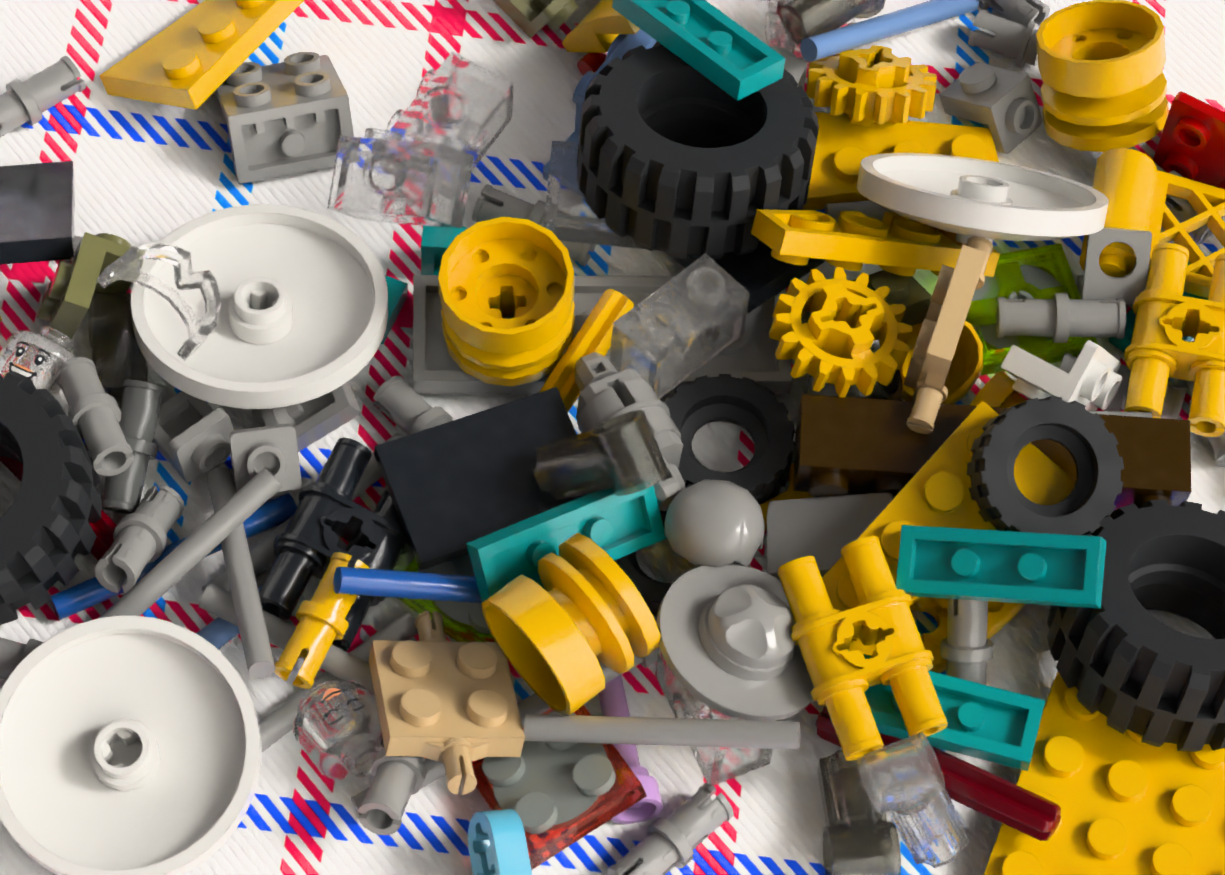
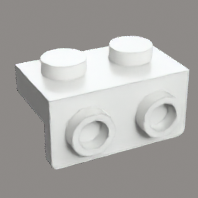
[1001,340,1122,411]

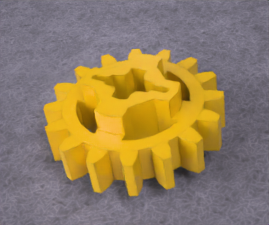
[806,45,937,127]
[769,267,912,398]

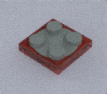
[472,705,647,870]

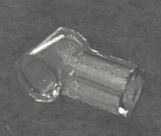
[857,732,969,868]

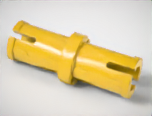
[274,552,370,689]

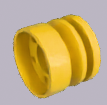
[1036,0,1169,152]
[438,217,575,387]
[482,533,661,715]

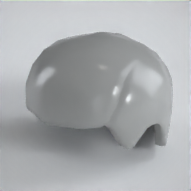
[664,479,765,567]

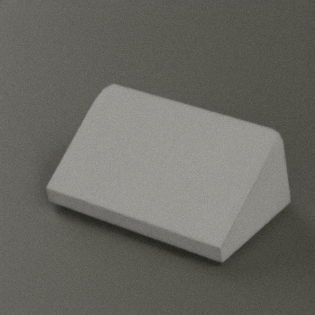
[767,492,895,580]

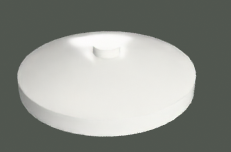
[857,153,1109,244]
[131,204,388,409]
[0,615,262,875]

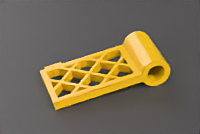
[1079,148,1225,298]

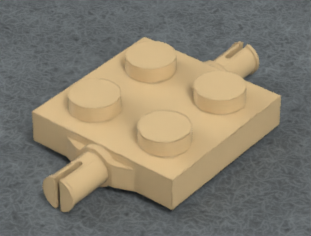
[903,236,993,434]
[368,611,525,795]

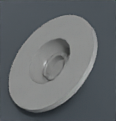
[656,563,814,721]

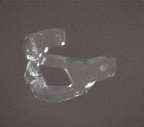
[96,242,222,361]

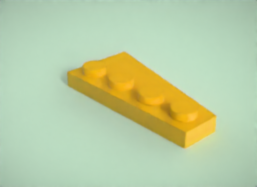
[99,0,304,110]
[803,112,999,210]
[751,209,1000,277]
[822,400,1075,641]

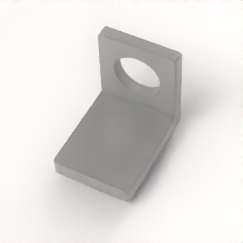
[1076,227,1152,311]

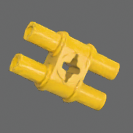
[1124,242,1225,437]
[777,536,948,761]

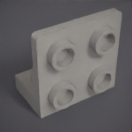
[215,51,358,184]

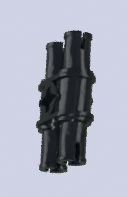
[259,437,410,651]

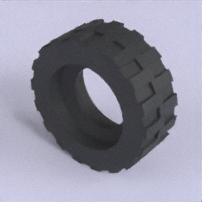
[664,374,795,505]
[967,396,1124,536]

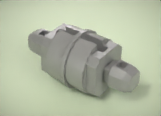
[574,352,685,511]

